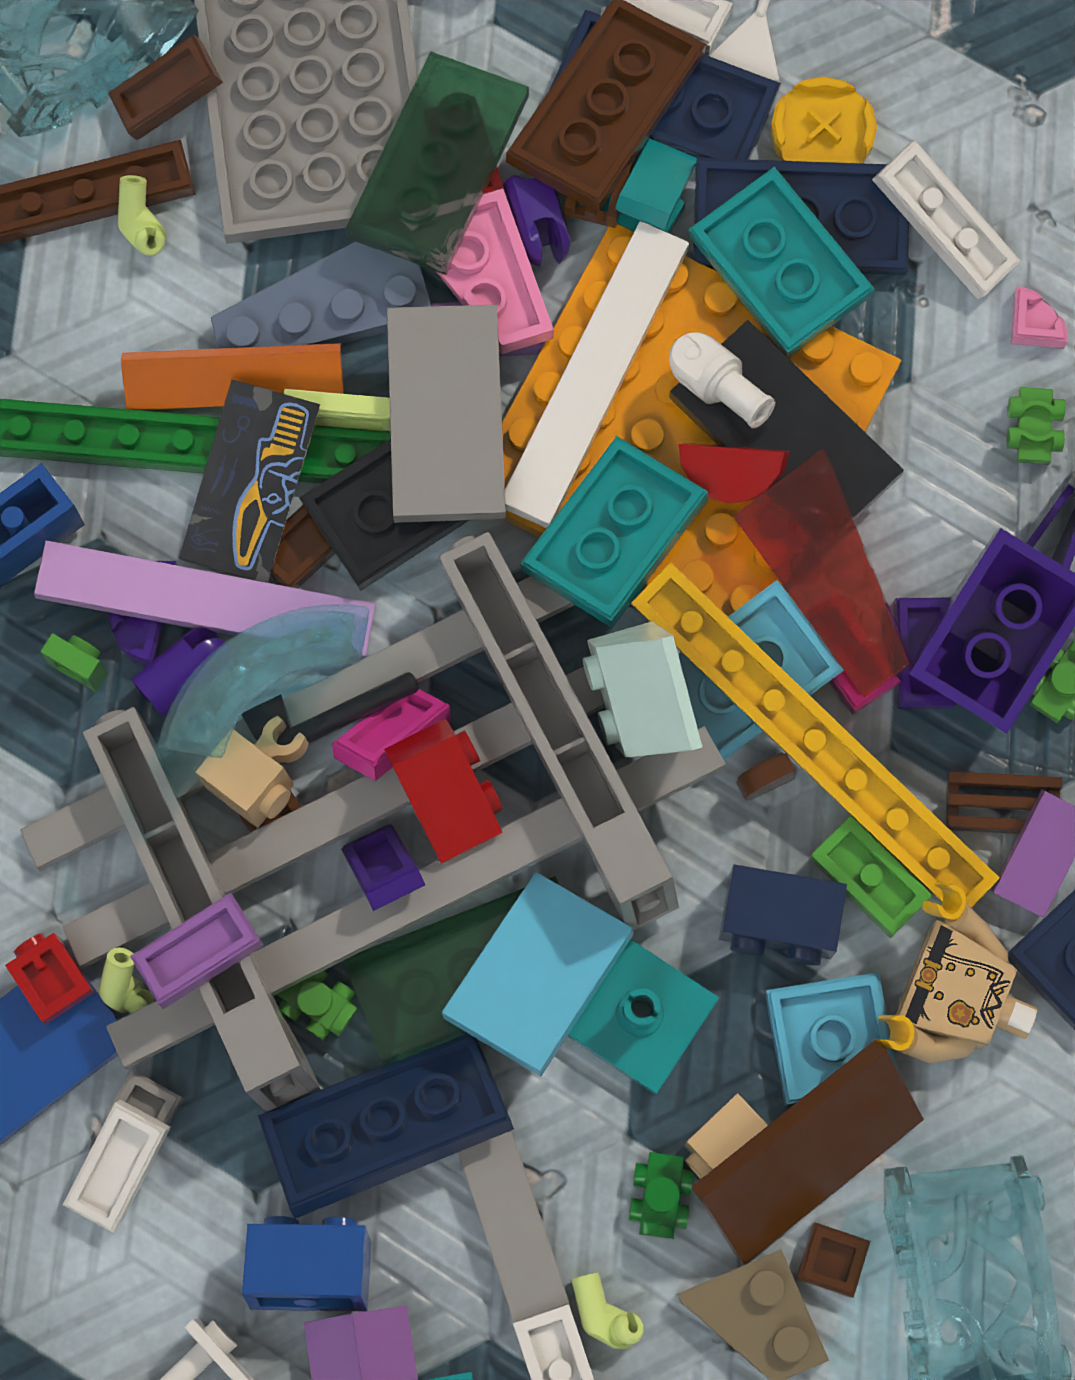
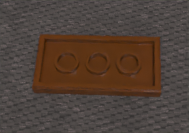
[506,0,707,213]
[692,1040,924,1265]

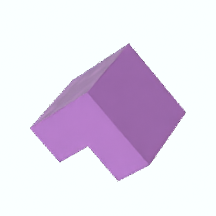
[304,1305,418,1380]

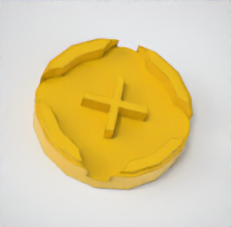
[770,76,877,163]

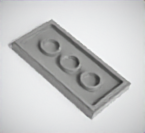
[387,304,506,523]

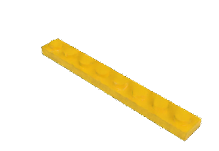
[631,562,1000,908]

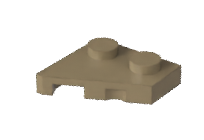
[677,1249,829,1380]

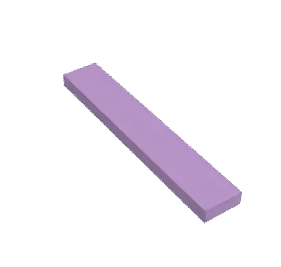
[34,541,376,660]

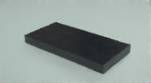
[669,320,904,549]

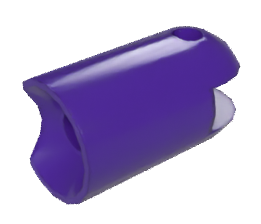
[503,175,571,267]
[130,627,230,719]

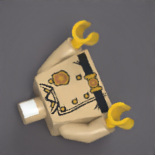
[873,881,1038,1064]

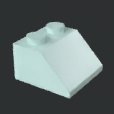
[583,621,703,757]

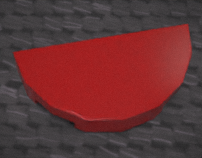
[678,443,790,504]

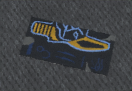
[179,379,320,583]

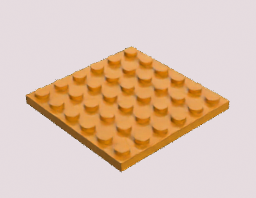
[502,223,901,617]

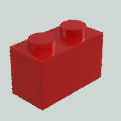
[384,718,504,863]

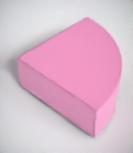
[1010,287,1068,349]

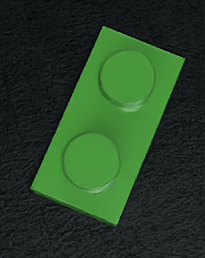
[809,816,933,939]

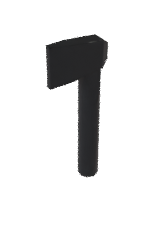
[241,672,419,766]

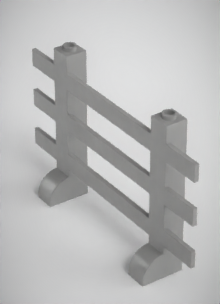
[20,532,726,1112]

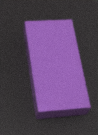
[991,789,1075,918]
[130,893,264,1009]

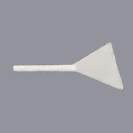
[709,0,780,83]

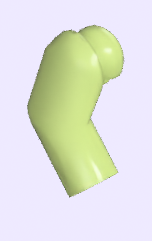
[118,175,166,256]
[99,947,156,1014]
[571,1272,644,1349]

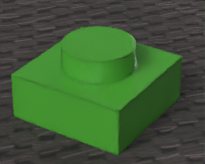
[40,633,108,693]

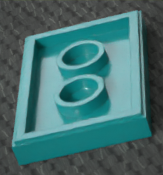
[688,167,875,358]
[520,436,708,628]

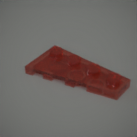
[733,449,912,697]

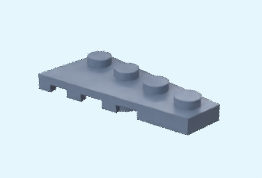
[210,216,431,349]

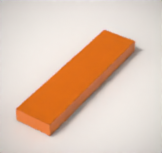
[121,343,344,410]

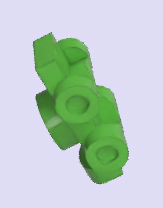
[1006,387,1066,465]
[1029,641,1075,723]
[276,971,359,1041]

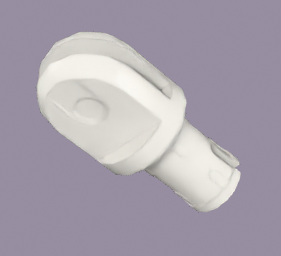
[669,332,775,428]

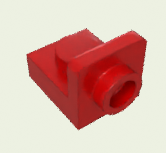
[5,933,94,1025]

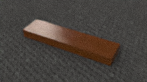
[0,140,196,244]

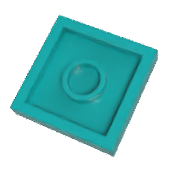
[567,939,719,1096]

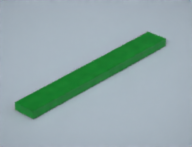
[0,399,391,484]

